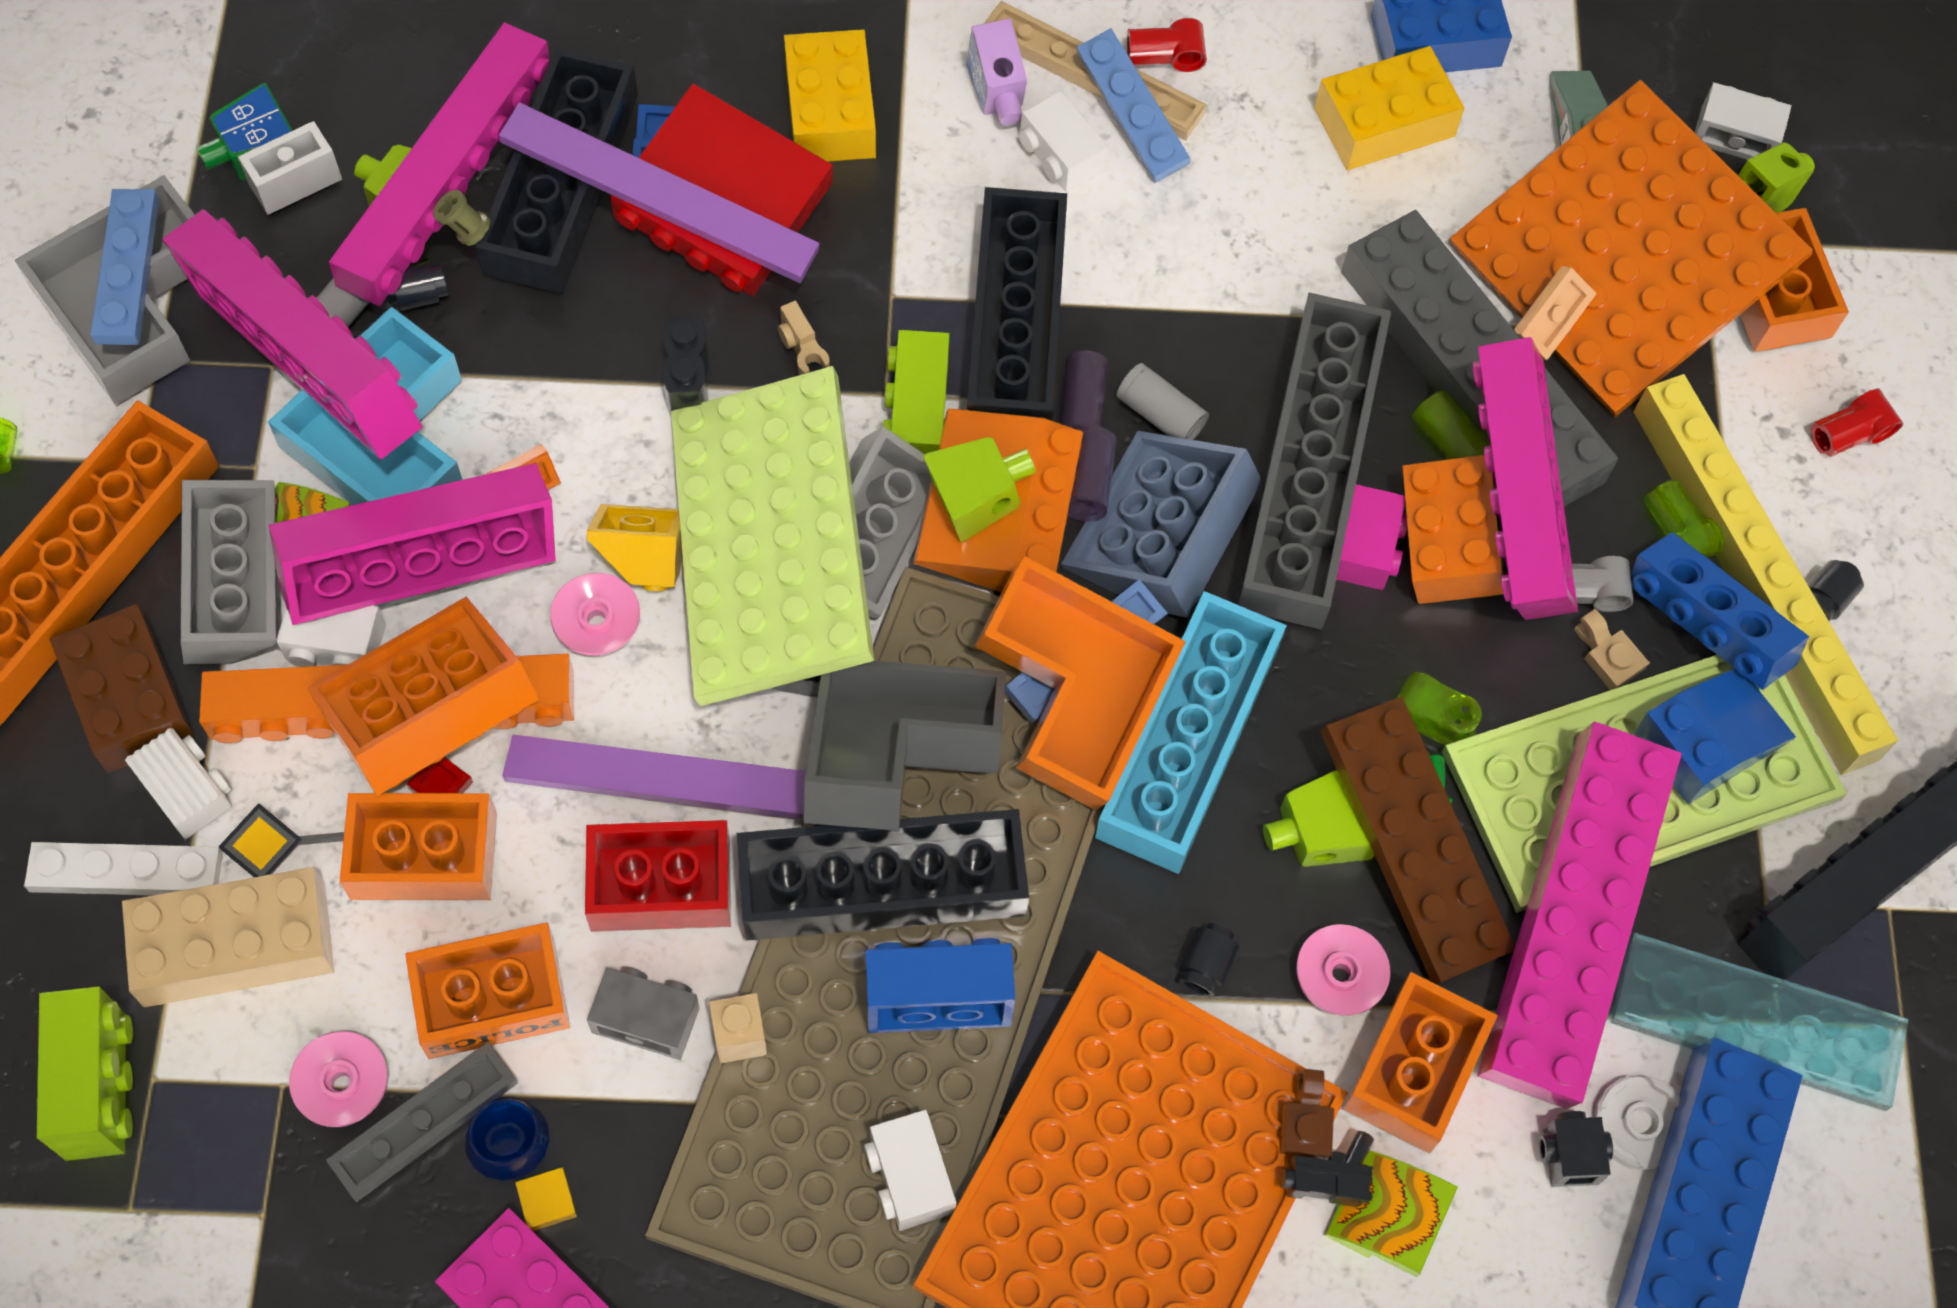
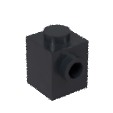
[1539,1111,1613,1187]

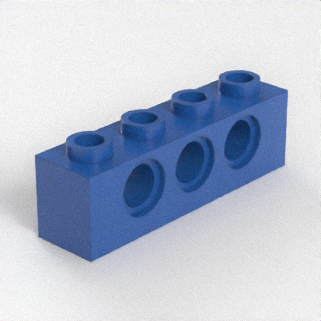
[1631,532,1810,690]

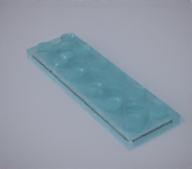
[1610,933,1909,1111]

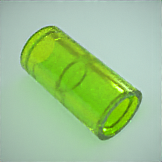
[1412,390,1491,460]

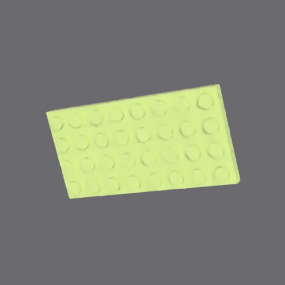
[671,366,874,706]
[1442,655,1847,913]

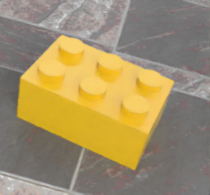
[784,29,876,162]
[1314,46,1465,171]

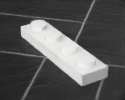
[24,842,223,895]

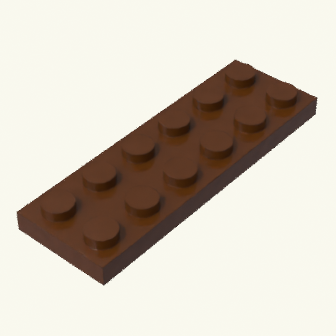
[1320,696,1515,984]

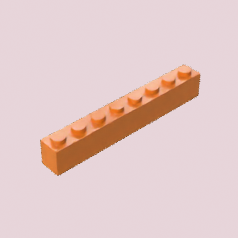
[199,653,574,743]

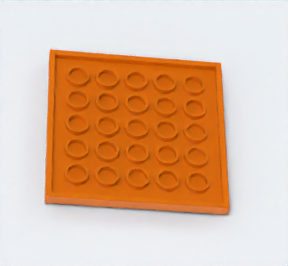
[1450,80,1813,417]

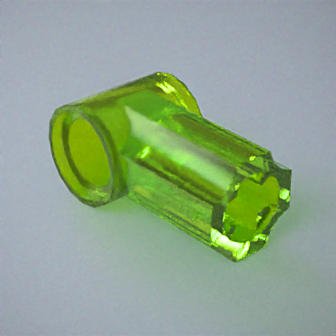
[1643,480,1725,558]

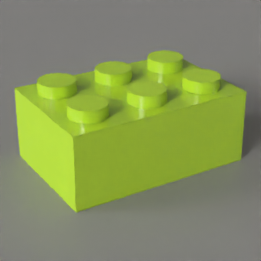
[37,986,133,1161]

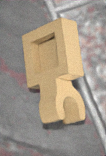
[777,301,830,375]
[1574,609,1650,690]

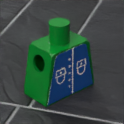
[196,83,293,181]

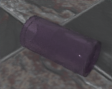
[1060,351,1108,446]
[1068,426,1117,522]

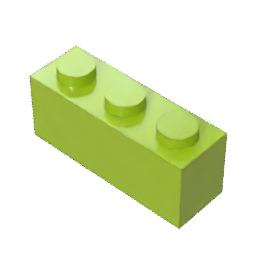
[883,330,950,454]

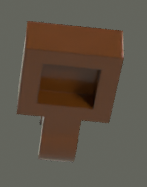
[1280,1069,1334,1159]

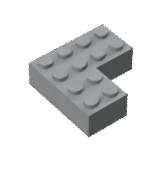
[15,175,195,405]

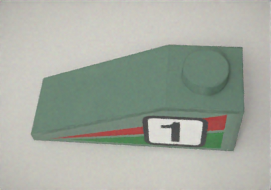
[1550,71,1608,146]

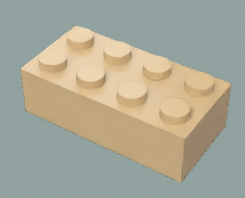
[122,867,335,1008]

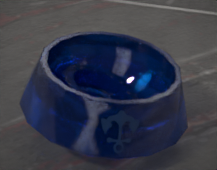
[464,1098,550,1181]

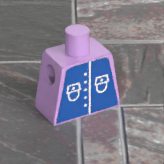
[966,18,1027,126]

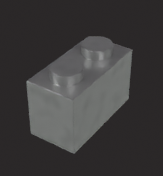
[587,966,700,1061]

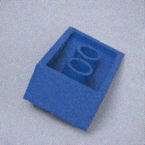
[1633,669,1796,805]

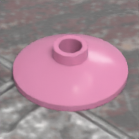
[550,573,640,656]
[1296,924,1390,1016]
[289,1031,388,1127]

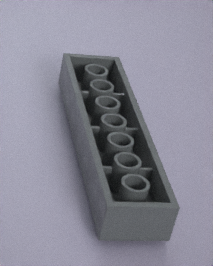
[1341,209,1619,507]
[1238,292,1391,630]

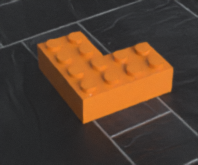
[975,555,1186,810]

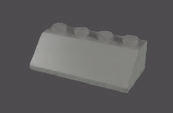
[849,426,931,618]
[181,480,276,664]

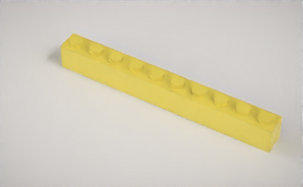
[1633,374,1899,776]

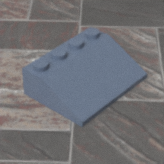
[1061,431,1263,618]

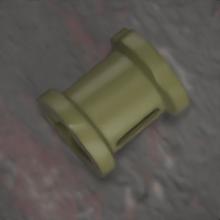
[433,190,490,246]

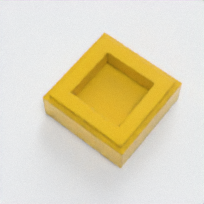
[515,1167,577,1231]

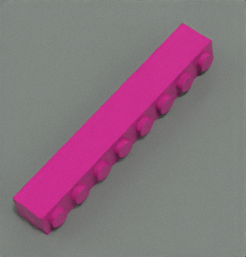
[329,22,550,307]

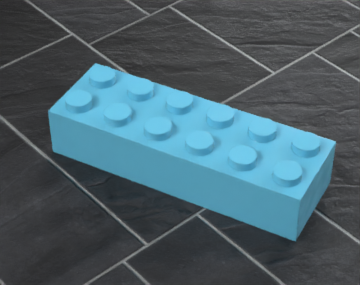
[1095,591,1287,874]

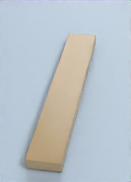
[984,1,1207,141]

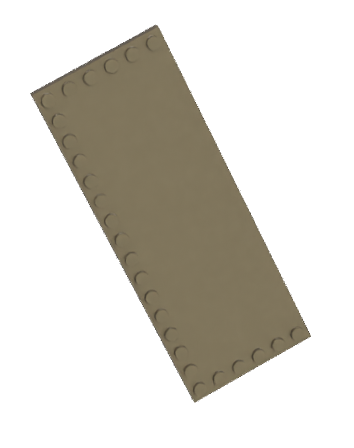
[645,567,1104,1308]

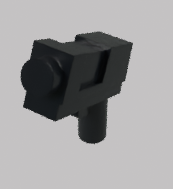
[1279,1131,1374,1207]

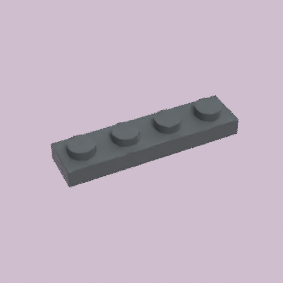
[326,1042,518,1203]

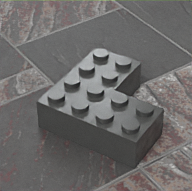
[804,661,1006,831]

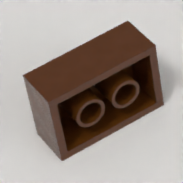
[50,604,195,774]

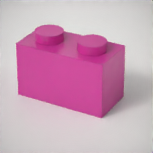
[1336,484,1408,590]

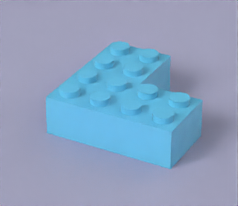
[268,307,463,505]

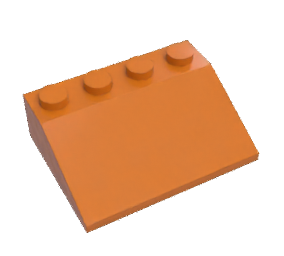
[913,408,1083,593]
[307,596,539,796]

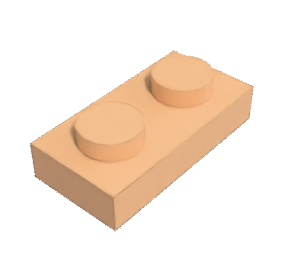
[1514,266,1597,360]

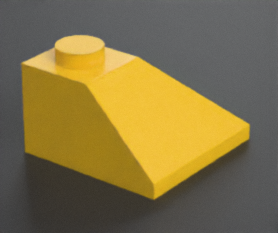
[587,504,682,591]

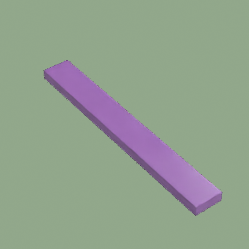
[499,102,819,283]
[502,734,806,820]

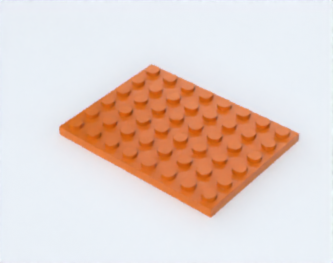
[912,951,1348,1308]

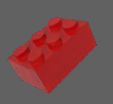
[585,820,731,932]

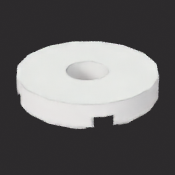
[1594,1075,1680,1171]

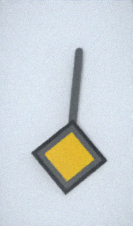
[218,803,344,877]

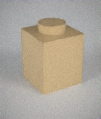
[709,993,767,1064]

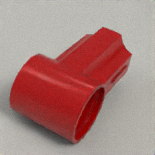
[1127,18,1207,72]
[1810,388,1904,457]

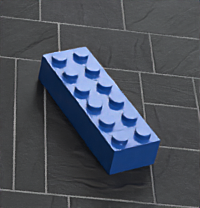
[1615,1037,1803,1308]

